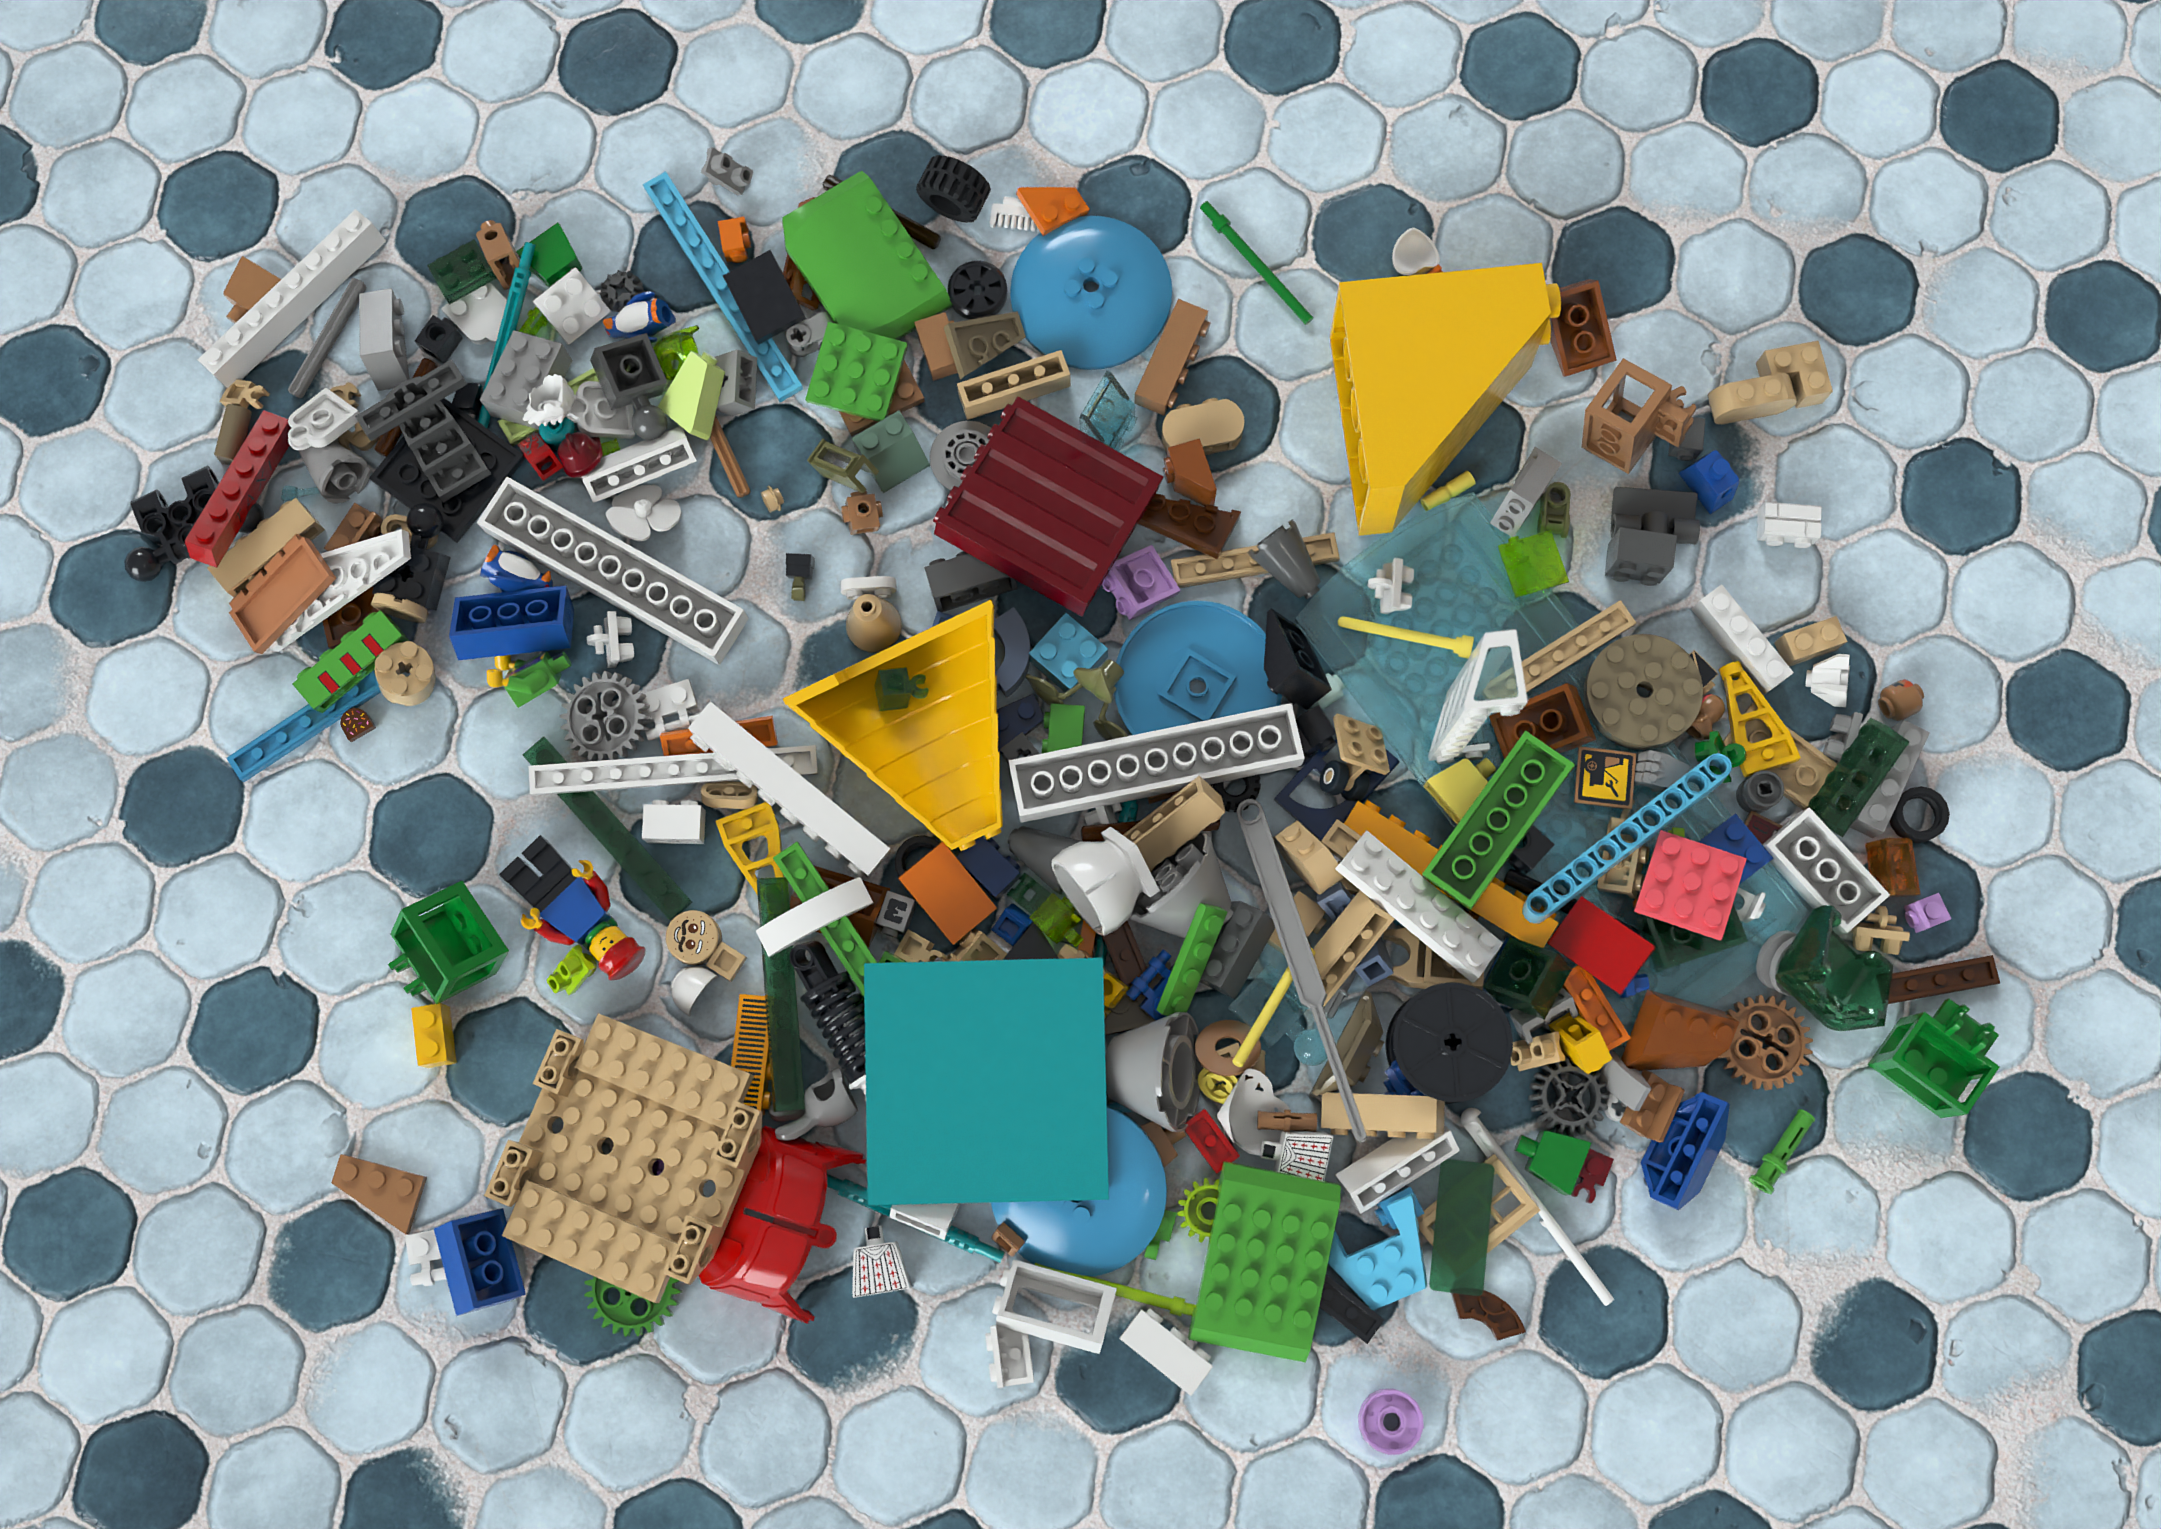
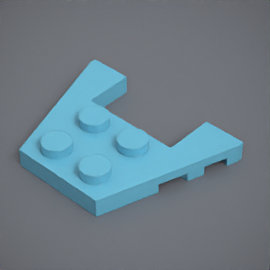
[1328,1193,1427,1310]

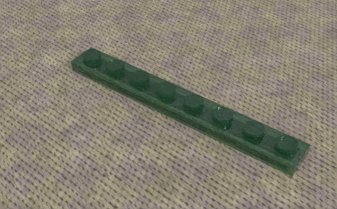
[522,736,692,921]
[757,877,805,1112]

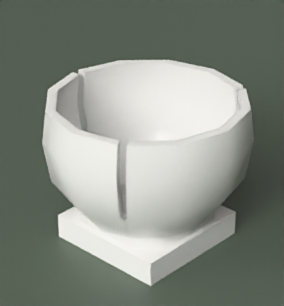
[1052,827,1160,936]

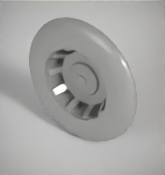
[930,421,991,490]

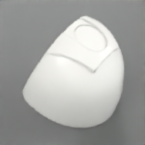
[1392,228,1440,276]
[670,966,718,1016]

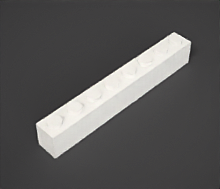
[197,209,386,388]

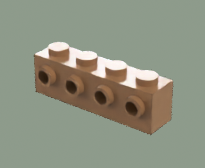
[1134,299,1211,416]

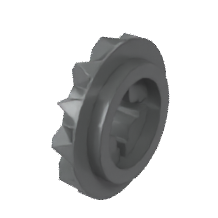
[600,270,644,312]

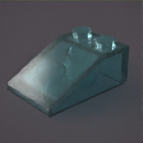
[1079,371,1137,452]

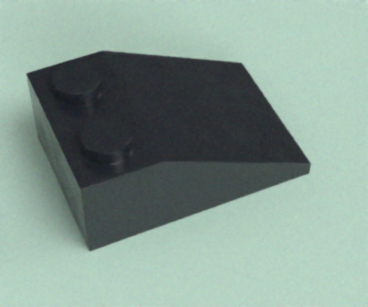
[1264,608,1332,710]

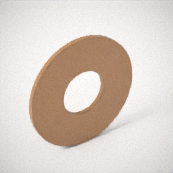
[1195,1020,1261,1076]

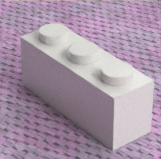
[1119,1308,1213,1396]

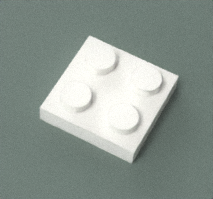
[532,267,611,345]

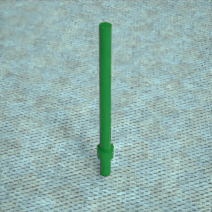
[1200,201,1314,325]

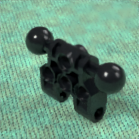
[124,465,264,582]

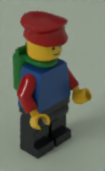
[499,835,646,981]

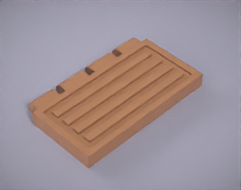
[229,534,336,654]

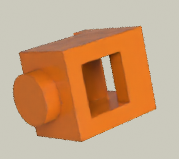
[718,217,751,263]

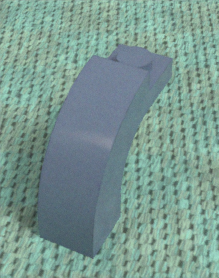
[994,607,1031,698]
[1316,882,1394,986]

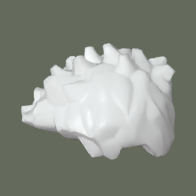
[523,374,577,426]

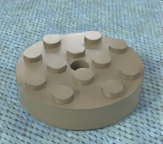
[1583,634,1703,750]

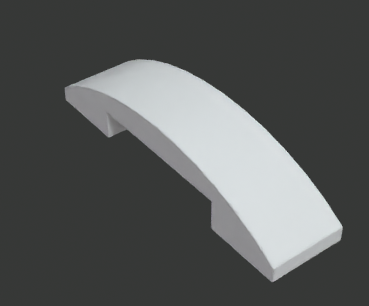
[756,877,873,957]

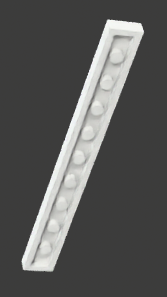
[529,745,818,795]

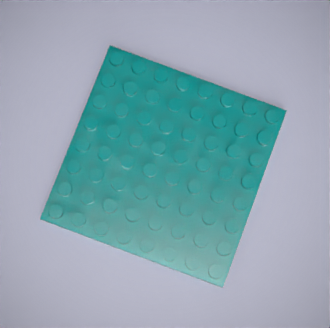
[864,958,1109,1205]

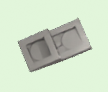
[1592,1050,1652,1111]

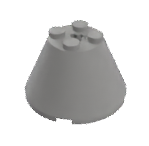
[1128,830,1233,939]

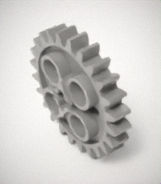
[560,671,651,761]

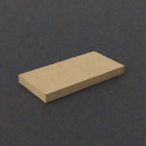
[1723,702,1846,813]

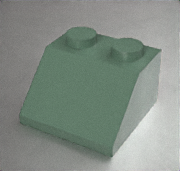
[852,410,930,493]

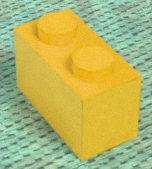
[411,1003,457,1068]
[1548,1012,1612,1074]

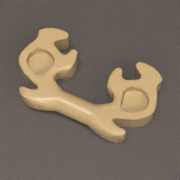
[330,382,380,451]

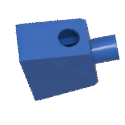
[1678,450,1740,515]

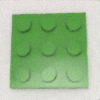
[805,322,908,422]

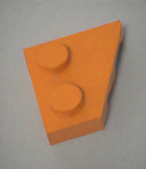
[1016,187,1090,236]

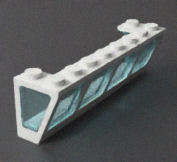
[1428,629,1528,764]

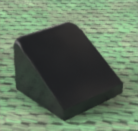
[452,383,483,415]

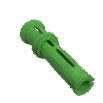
[1749,1109,1815,1194]

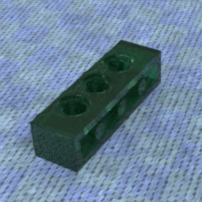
[1806,718,1910,837]

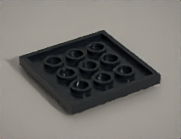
[369,398,526,543]

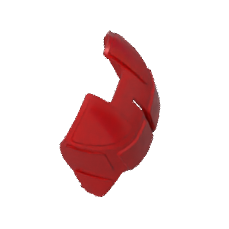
[698,1126,866,1324]

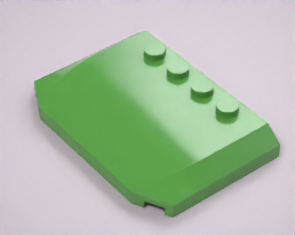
[782,171,952,340]

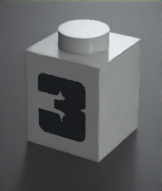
[876,891,917,938]

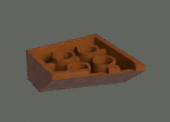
[1621,989,1739,1071]

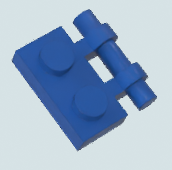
[1126,949,1200,1021]

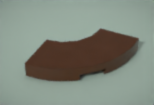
[1450,1287,1526,1341]

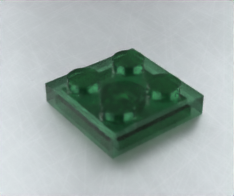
[427,239,497,305]

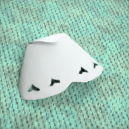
[1217,1068,1292,1155]

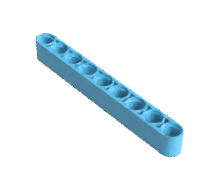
[1522,753,1732,924]

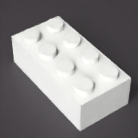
[1762,807,1890,935]

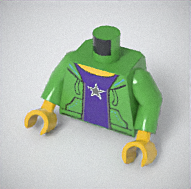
[487,651,572,708]

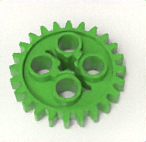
[584,1276,682,1337]

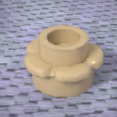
[761,486,784,513]

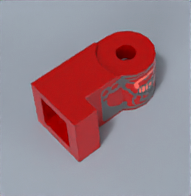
[518,431,563,481]

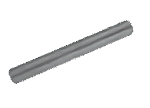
[288,278,366,398]

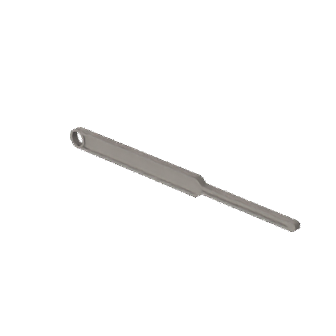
[1237,799,1367,1142]

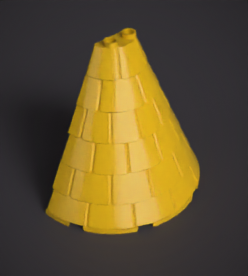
[783,599,1003,851]

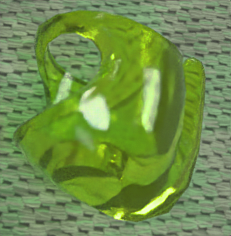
[653,325,699,380]

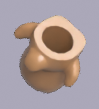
[1685,694,1725,741]

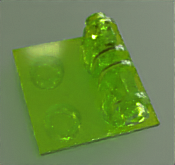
[1497,530,1569,598]

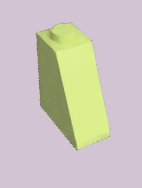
[658,351,725,441]

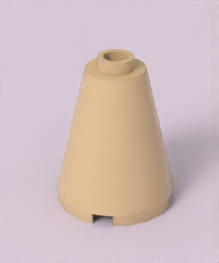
[846,594,902,653]

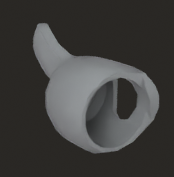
[769,1068,858,1140]

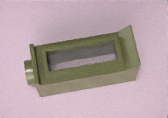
[807,438,879,494]

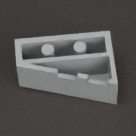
[359,288,409,391]

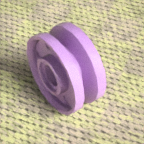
[1358,1389,1424,1455]

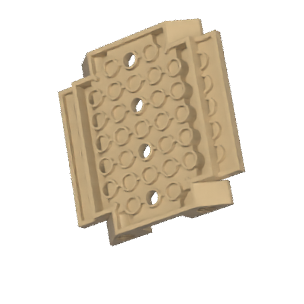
[484,1013,762,1303]

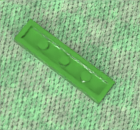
[1156,903,1228,1016]

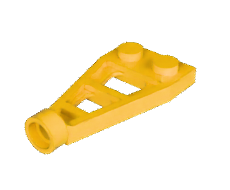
[1718,661,1801,778]
[716,802,790,921]

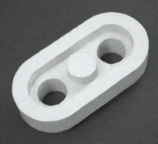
[840,576,897,600]

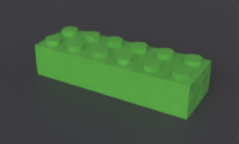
[1422,731,1575,911]

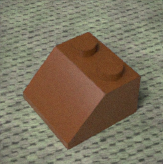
[1163,438,1217,507]

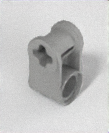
[786,312,835,357]

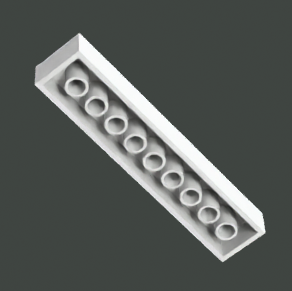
[477,477,749,665]
[1008,703,1304,823]

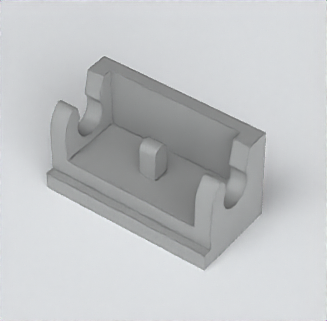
[1509,984,1579,1044]

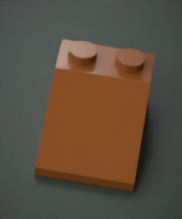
[1550,279,1617,377]
[1489,683,1596,759]

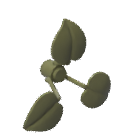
[1025,659,1128,741]

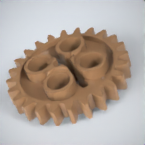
[1718,995,1813,1091]

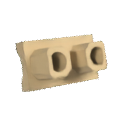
[1850,906,1910,955]
[1510,1032,1565,1071]

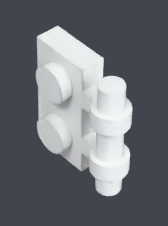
[641,679,700,741]
[405,1230,446,1286]

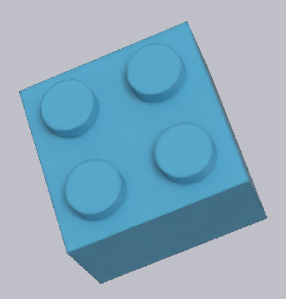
[1028,613,1108,697]

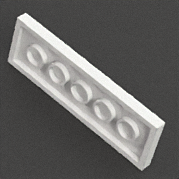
[1335,831,1503,983]

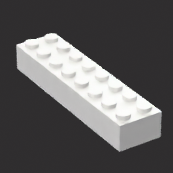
[688,701,891,879]

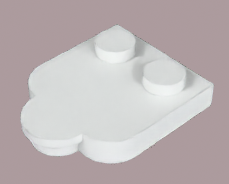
[441,274,507,345]
[566,381,635,439]
[288,388,359,450]

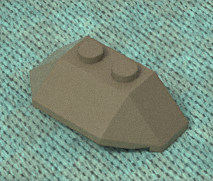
[1309,990,1384,1098]

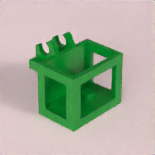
[388,881,509,1005]
[1868,999,2000,1118]

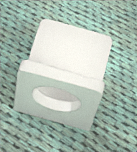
[1730,887,1766,923]

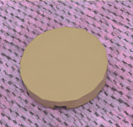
[371,593,429,623]

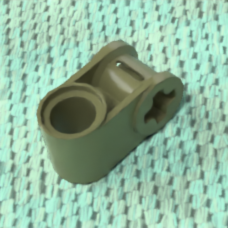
[1537,482,1571,538]

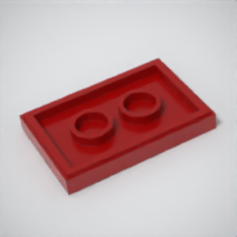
[1547,896,1656,995]

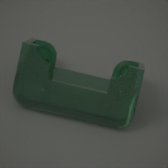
[1775,905,1893,1031]

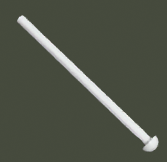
[1461,1108,1614,1306]

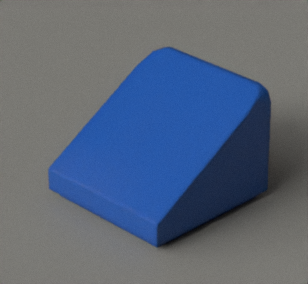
[991,903,1034,946]

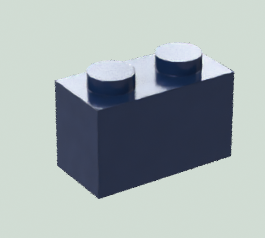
[956,836,1021,901]

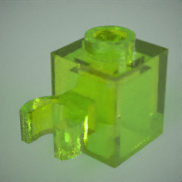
[1029,893,1084,947]

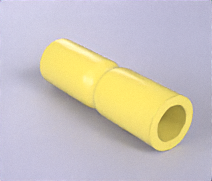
[1420,471,1476,513]

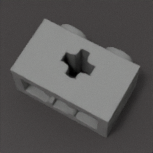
[714,349,757,416]

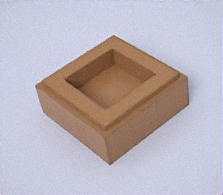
[991,1222,1025,1256]

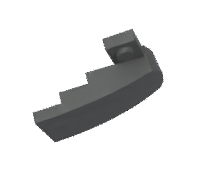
[355,359,491,503]

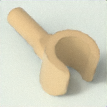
[1607,800,1635,833]

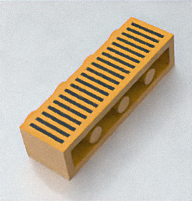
[731,994,782,1116]

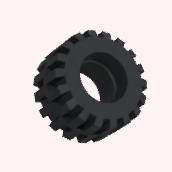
[916,155,991,223]

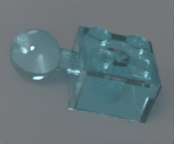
[1228,963,1328,1066]

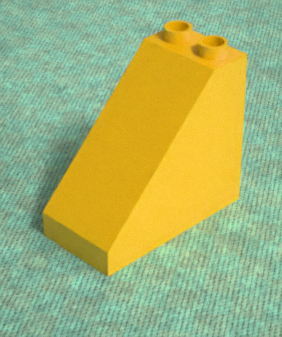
[1329,263,1561,536]

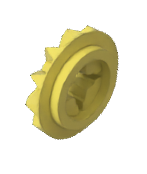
[1198,1068,1240,1104]

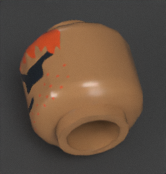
[1878,679,1924,721]

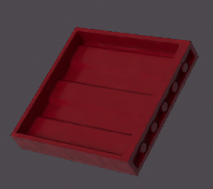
[933,397,1163,616]

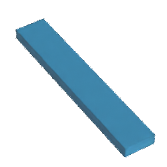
[226,670,381,782]

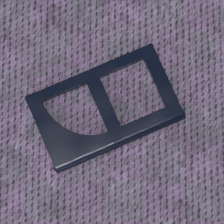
[1274,739,1400,841]

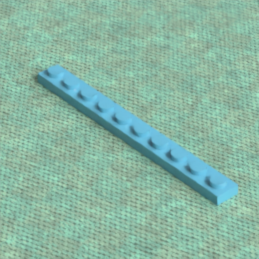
[643,171,803,403]

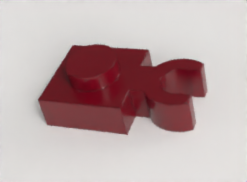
[1571,1148,1614,1204]

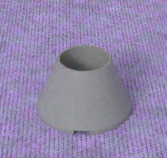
[1105,1012,1203,1132]

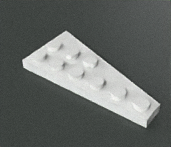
[265,529,411,652]

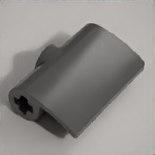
[1610,487,1700,545]

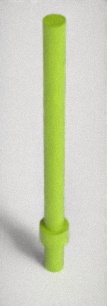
[1035,1263,1196,1316]

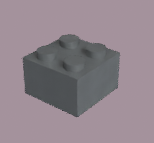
[1604,527,1677,586]

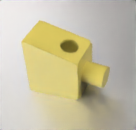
[1423,758,1496,825]

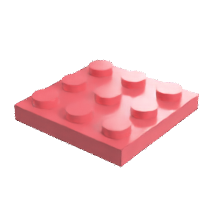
[1634,830,1747,941]

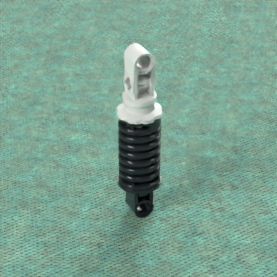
[789,941,866,1101]

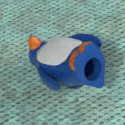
[603,292,676,343]
[480,545,553,592]

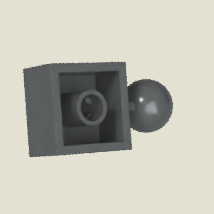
[590,333,668,440]

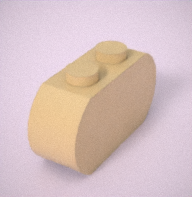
[1708,373,1797,425]
[1162,398,1244,455]
[1273,821,1344,895]

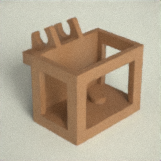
[1581,358,1696,474]

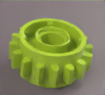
[1177,1178,1219,1243]

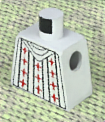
[1260,1131,1333,1181]
[852,1226,912,1298]

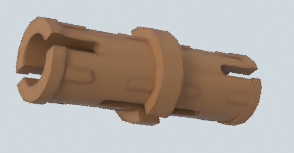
[1257,1110,1317,1132]

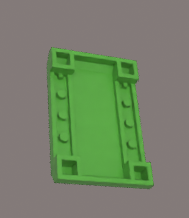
[1188,1161,1341,1362]

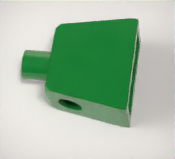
[516,222,582,287]
[1514,1130,1591,1196]

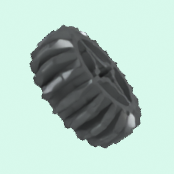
[1528,1057,1609,1137]

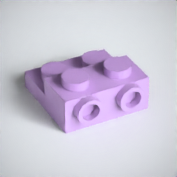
[1102,545,1181,620]

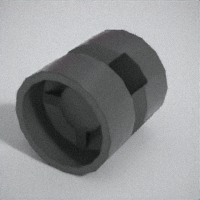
[1736,770,1784,814]

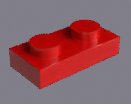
[1184,1109,1240,1174]

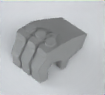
[1634,750,1690,792]

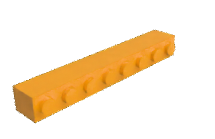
[1344,800,1559,953]

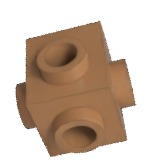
[841,491,883,535]

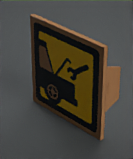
[1574,746,1636,810]

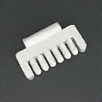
[990,197,1041,233]

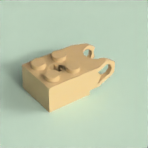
[1383,927,1484,990]

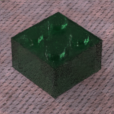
[1483,937,1572,1020]

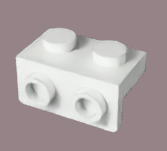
[985,1325,1034,1388]

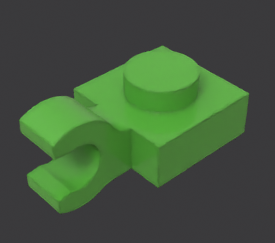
[1144,1210,1177,1260]

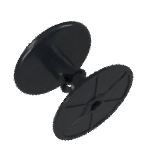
[1385,982,1513,1104]

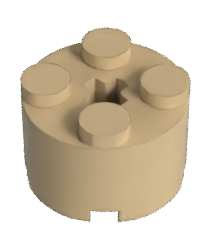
[375,641,436,706]

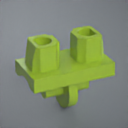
[546,944,597,995]

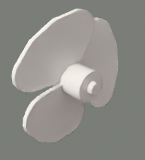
[606,485,681,541]

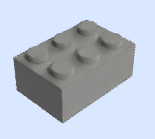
[480,330,573,430]

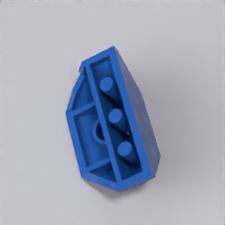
[1641,1092,1730,1211]

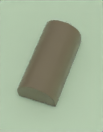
[214,404,252,465]

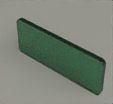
[1429,1159,1494,1296]

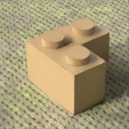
[1756,340,1833,408]

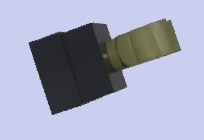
[785,553,815,601]

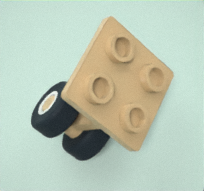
[1320,713,1390,802]

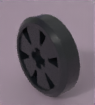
[948,261,1007,320]

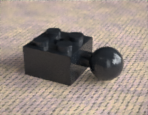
[372,503,451,611]

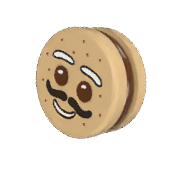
[666,910,722,966]

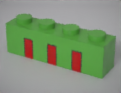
[292,610,409,713]

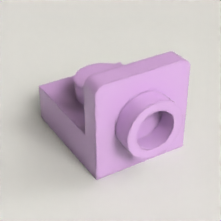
[1904,893,1951,933]

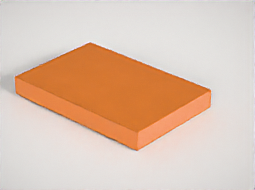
[898,842,997,945]

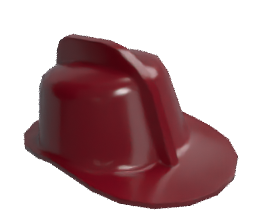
[558,432,603,478]

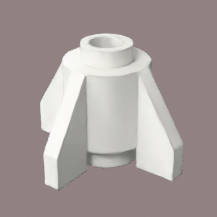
[1806,654,1850,707]

